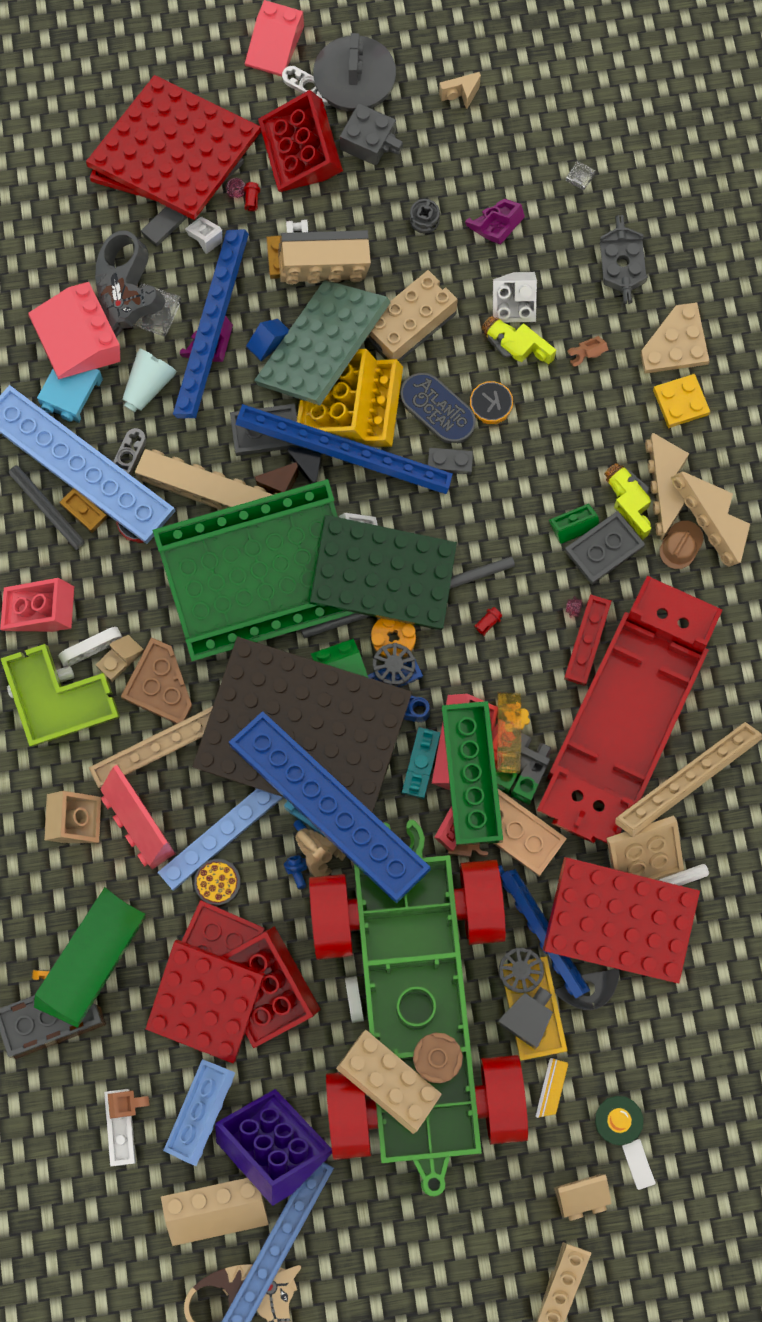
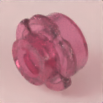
[226,178,246,198]
[566,596,582,618]

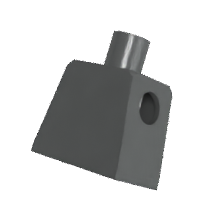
[498,987,553,1049]

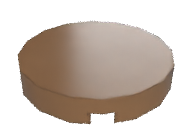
[413,1033,463,1084]

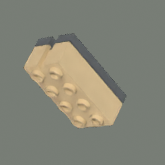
[278,230,371,284]
[365,270,458,362]

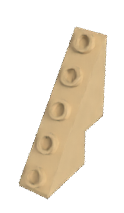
[645,433,689,540]
[671,471,750,567]
[536,1242,591,1322]

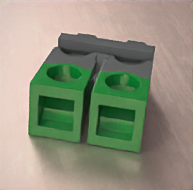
[496,733,551,805]

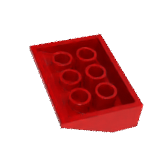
[258,90,343,192]
[222,926,321,1049]

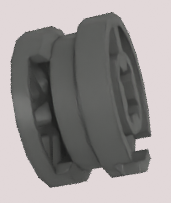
[410,199,440,234]

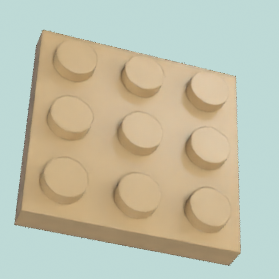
[607,816,684,880]

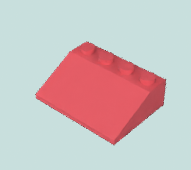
[28,282,120,379]
[100,765,176,870]

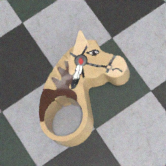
[184,1264,301,1322]

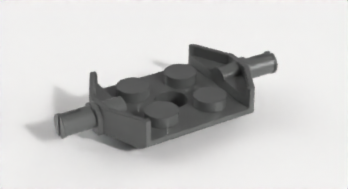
[600,215,648,304]

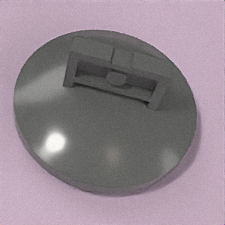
[313,33,396,112]

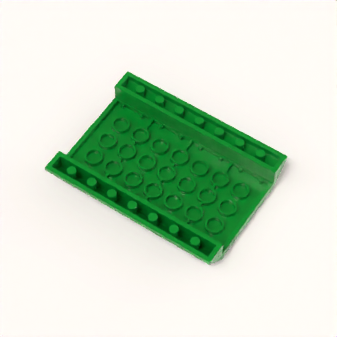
[152,479,354,661]

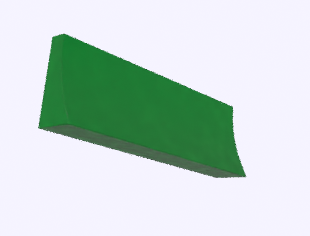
[442,701,503,846]
[34,887,146,1028]

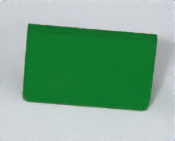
[549,504,600,544]

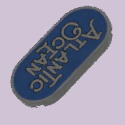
[401,373,476,444]

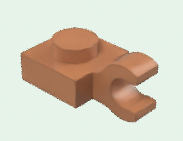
[567,336,608,366]
[108,1091,150,1119]

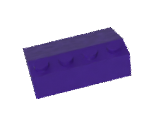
[215,1089,332,1206]

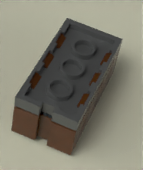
[0,995,106,1059]

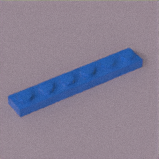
[501,869,590,999]

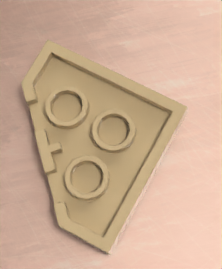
[640,303,709,374]

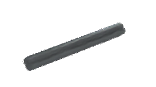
[9,465,85,550]

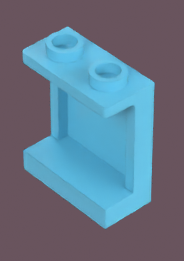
[37,369,103,423]

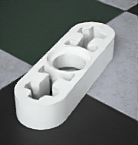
[282,66,330,106]
[58,627,122,667]

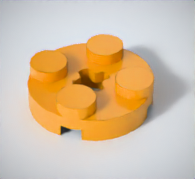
[371,618,416,659]

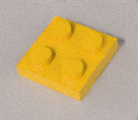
[653,374,710,428]

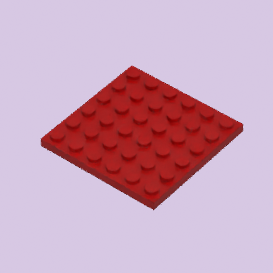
[86,75,261,220]

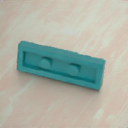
[402,727,441,799]

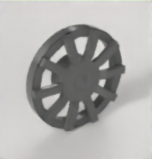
[373,643,415,686]
[499,948,544,993]

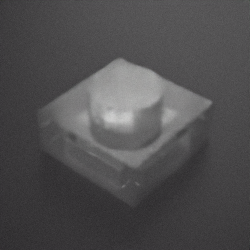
[566,161,595,190]

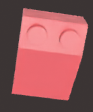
[245,0,304,77]
[0,578,74,632]

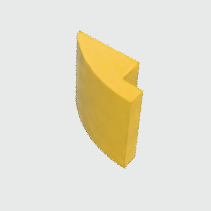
[297,349,403,447]

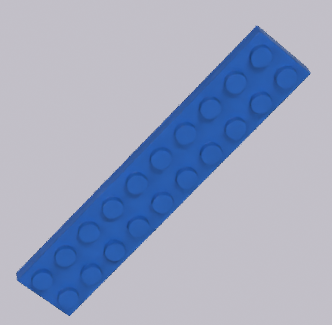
[229,711,431,903]

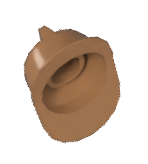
[660,521,704,569]

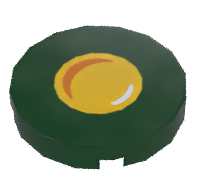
[595,1096,644,1145]

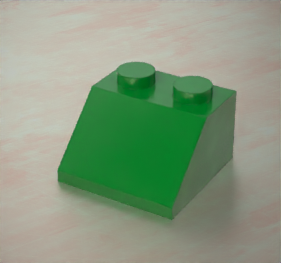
[311,639,369,678]

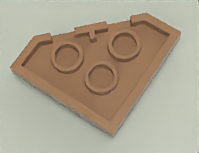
[121,637,193,724]

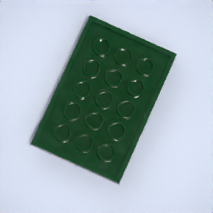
[309,515,457,630]

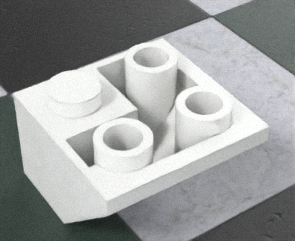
[493,272,537,323]

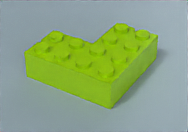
[1,644,120,747]

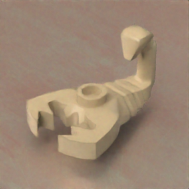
[296,828,346,877]

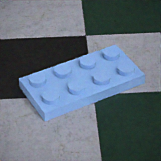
[163,1059,235,1166]

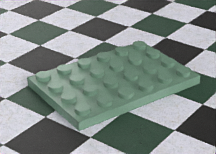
[254,280,391,406]

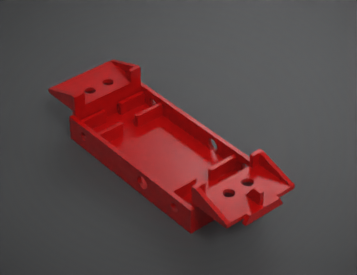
[537,576,722,844]

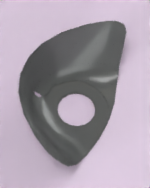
[555,968,619,1010]

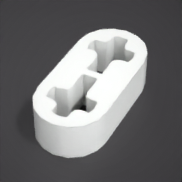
[345,976,364,1023]

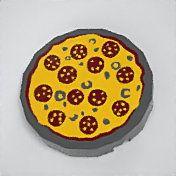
[194,859,241,906]

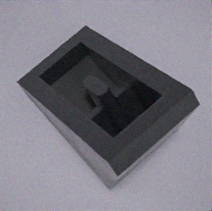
[287,447,323,484]

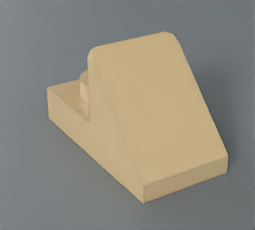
[439,72,481,109]
[96,635,144,682]

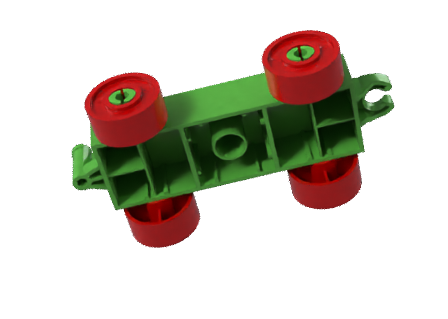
[309,820,528,1196]

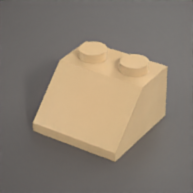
[44,791,101,843]
[554,1174,612,1221]

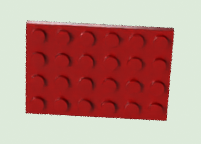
[542,857,700,984]

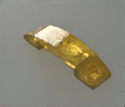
[497,693,521,773]

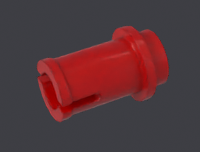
[244,182,261,211]
[474,607,502,636]

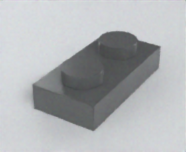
[428,448,473,475]

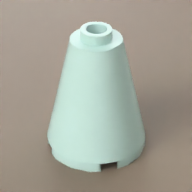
[122,349,177,412]

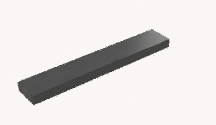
[141,158,244,247]

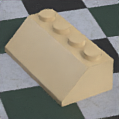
[161,1178,269,1246]

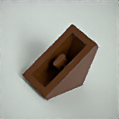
[255,462,299,495]

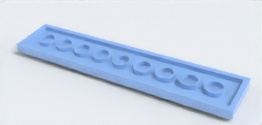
[0,385,175,544]

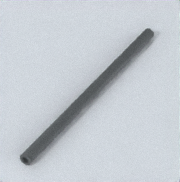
[301,556,515,639]

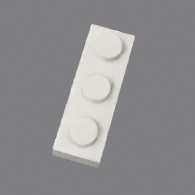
[104,1089,136,1166]

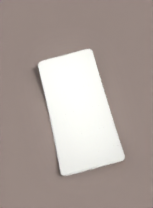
[622,1139,656,1190]

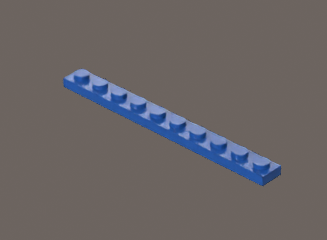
[173,229,249,418]
[235,404,452,494]

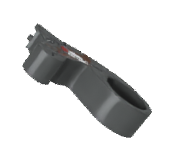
[95,231,165,337]

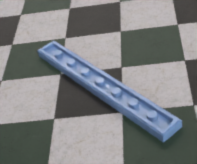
[222,1162,334,1322]

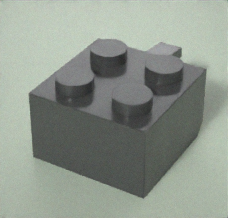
[340,103,403,165]

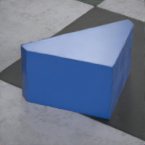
[246,319,289,361]

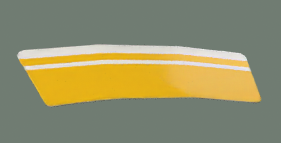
[536,1058,568,1118]

